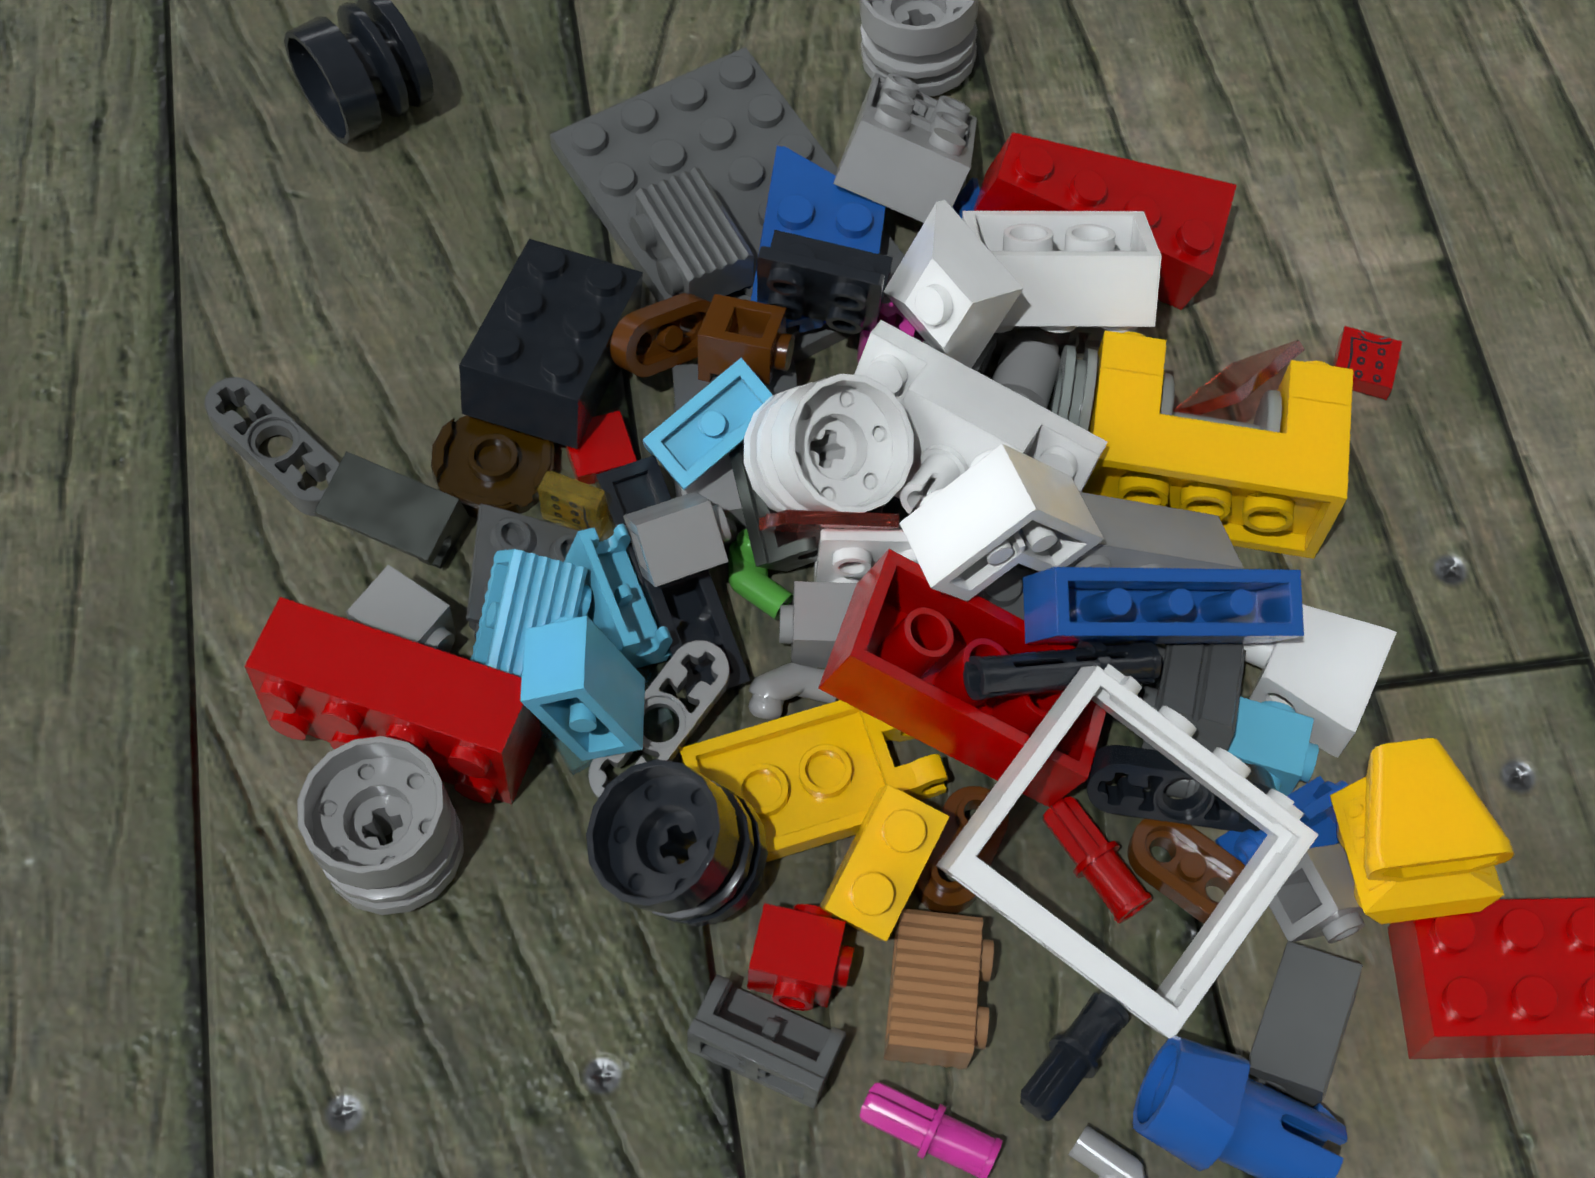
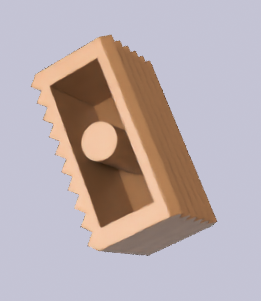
[884,908,994,1069]

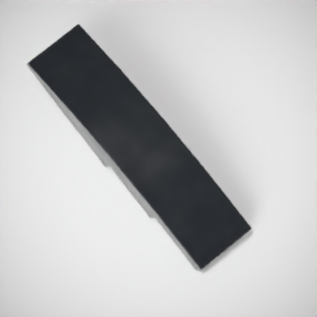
[594,455,750,704]

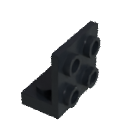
[757,230,893,334]

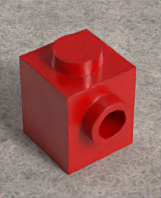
[747,903,854,1011]

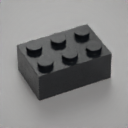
[459,238,643,449]

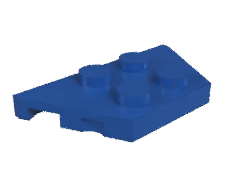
[751,146,886,333]

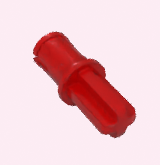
[1042,796,1152,924]

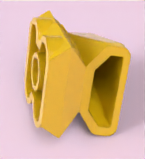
[1330,738,1514,924]

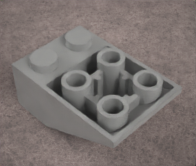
[833,73,977,223]

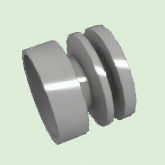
[859,0,978,97]
[297,736,464,915]

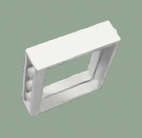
[936,664,1318,1038]

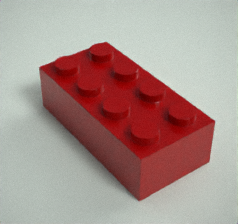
[818,549,1106,807]
[245,597,542,805]
[1387,898,1595,1059]

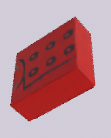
[1333,326,1402,400]

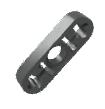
[204,377,339,516]

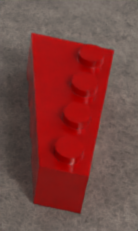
[973,132,1237,310]

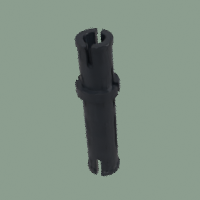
[963,640,1161,700]

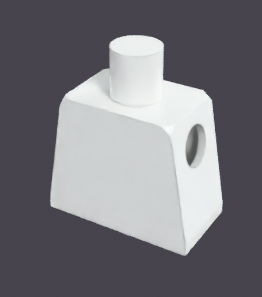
[1243,604,1397,758]

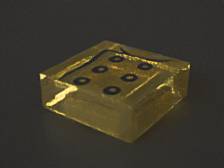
[538,471,608,539]

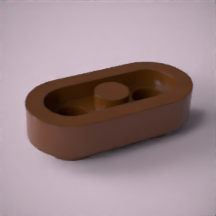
[610,293,711,377]
[914,786,1009,914]
[1127,818,1245,924]

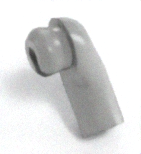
[748,663,837,720]
[1069,1125,1146,1178]

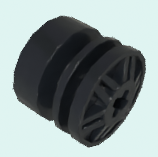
[284,0,434,144]
[586,759,768,927]

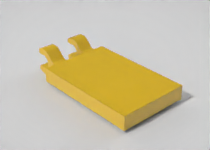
[680,700,948,862]

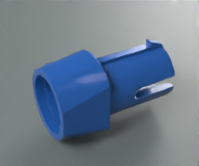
[1133,1035,1348,1178]

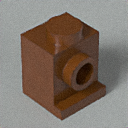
[697,294,795,385]

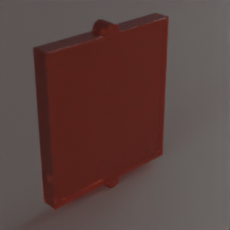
[1173,339,1305,415]
[759,510,899,533]

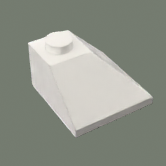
[883,200,1024,368]

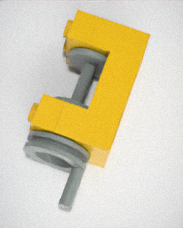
[1050,330,1353,559]

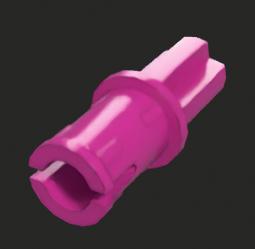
[860,1082,1003,1178]

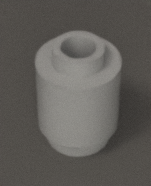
[993,330,1060,409]

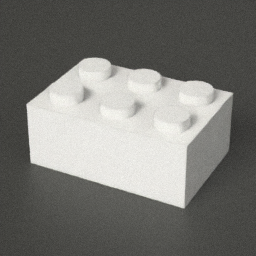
[962,211,1162,333]

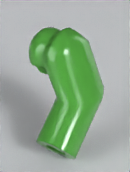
[727,528,793,620]

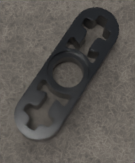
[1085,745,1276,832]

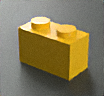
[819,784,950,942]

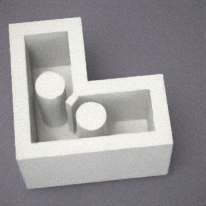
[900,444,1104,601]

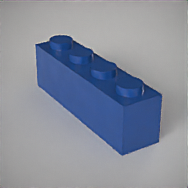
[1023,567,1304,644]

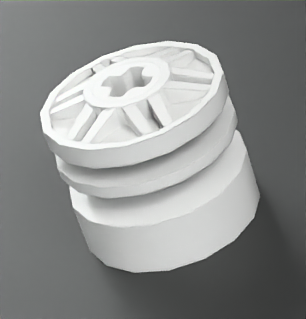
[744,374,914,521]

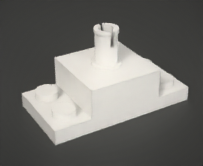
[854,320,1108,514]

